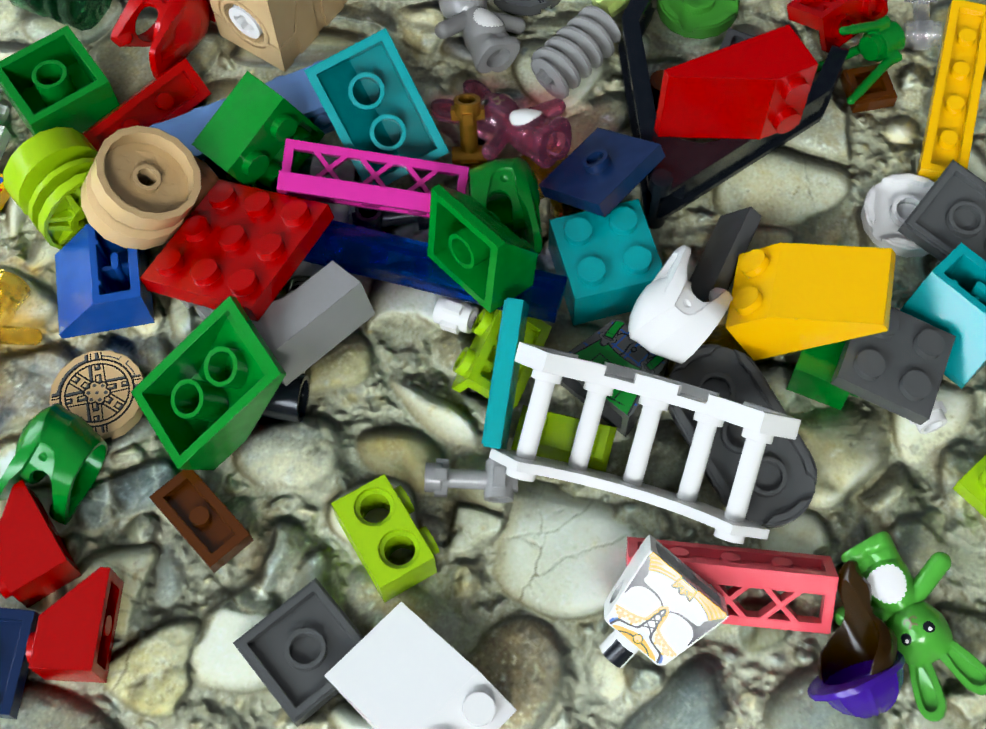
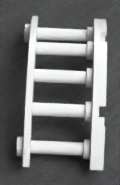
[489,342,801,544]

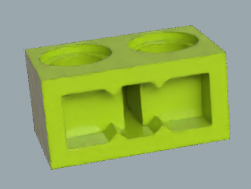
[331,474,440,603]

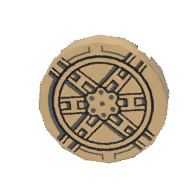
[49,350,144,439]

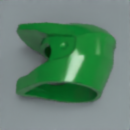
[469,156,543,255]
[0,404,108,525]

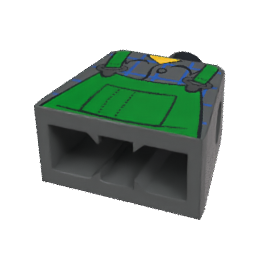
[560,319,669,437]

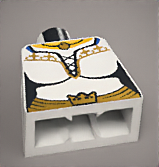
[599,534,729,668]

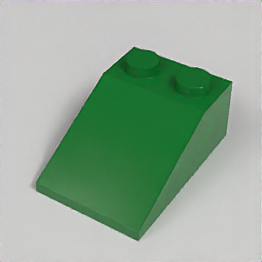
[131,296,286,471]

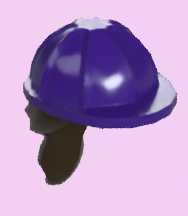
[807,560,906,719]

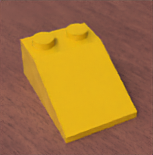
[725,242,896,361]

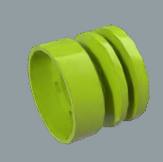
[3,127,98,250]

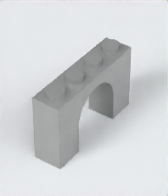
[180,260,375,386]

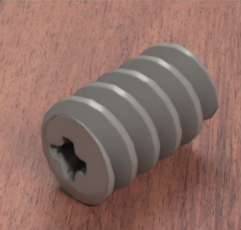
[531,6,621,100]

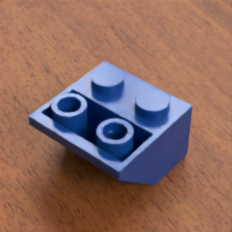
[55,223,155,339]

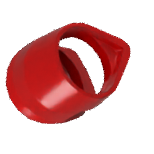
[110,0,210,78]

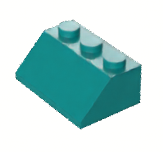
[304,28,449,185]

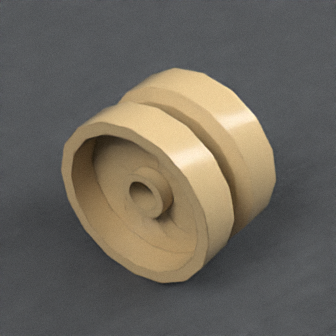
[81,125,201,250]

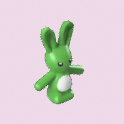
[833,531,986,722]

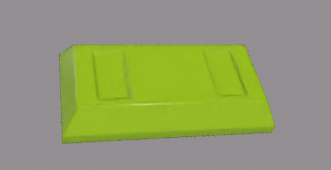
[511,405,617,472]

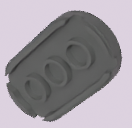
[668,344,817,528]

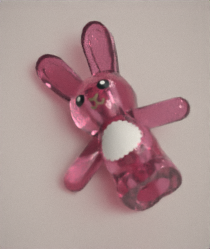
[431,79,572,169]

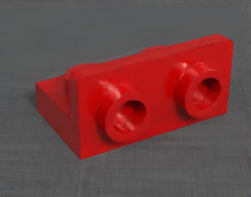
[787,0,888,53]

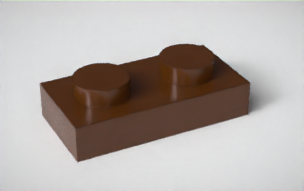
[149,470,254,573]

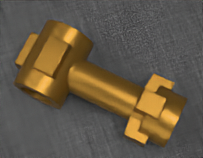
[451,93,488,176]

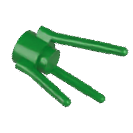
[816,16,906,105]

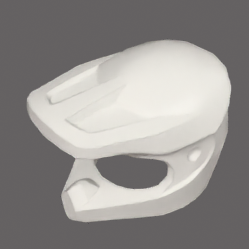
[628,245,733,364]

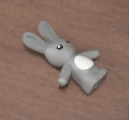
[435,0,526,74]

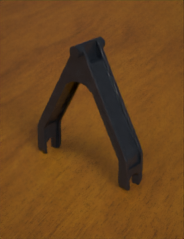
[618,0,849,229]

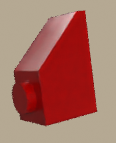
[0,480,81,608]
[26,567,124,683]

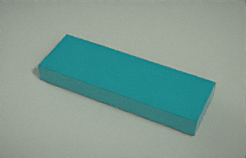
[481,297,529,449]

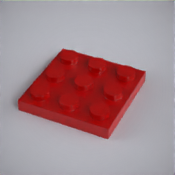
[140,180,334,322]

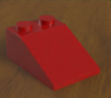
[654,24,818,140]

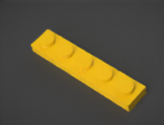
[917,0,986,182]

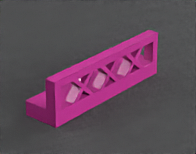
[276,138,469,218]

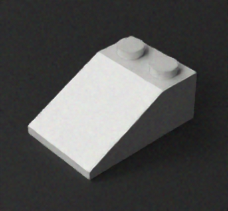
[324,601,517,729]

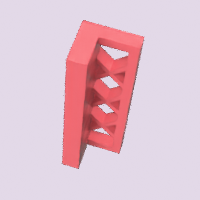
[626,537,839,634]

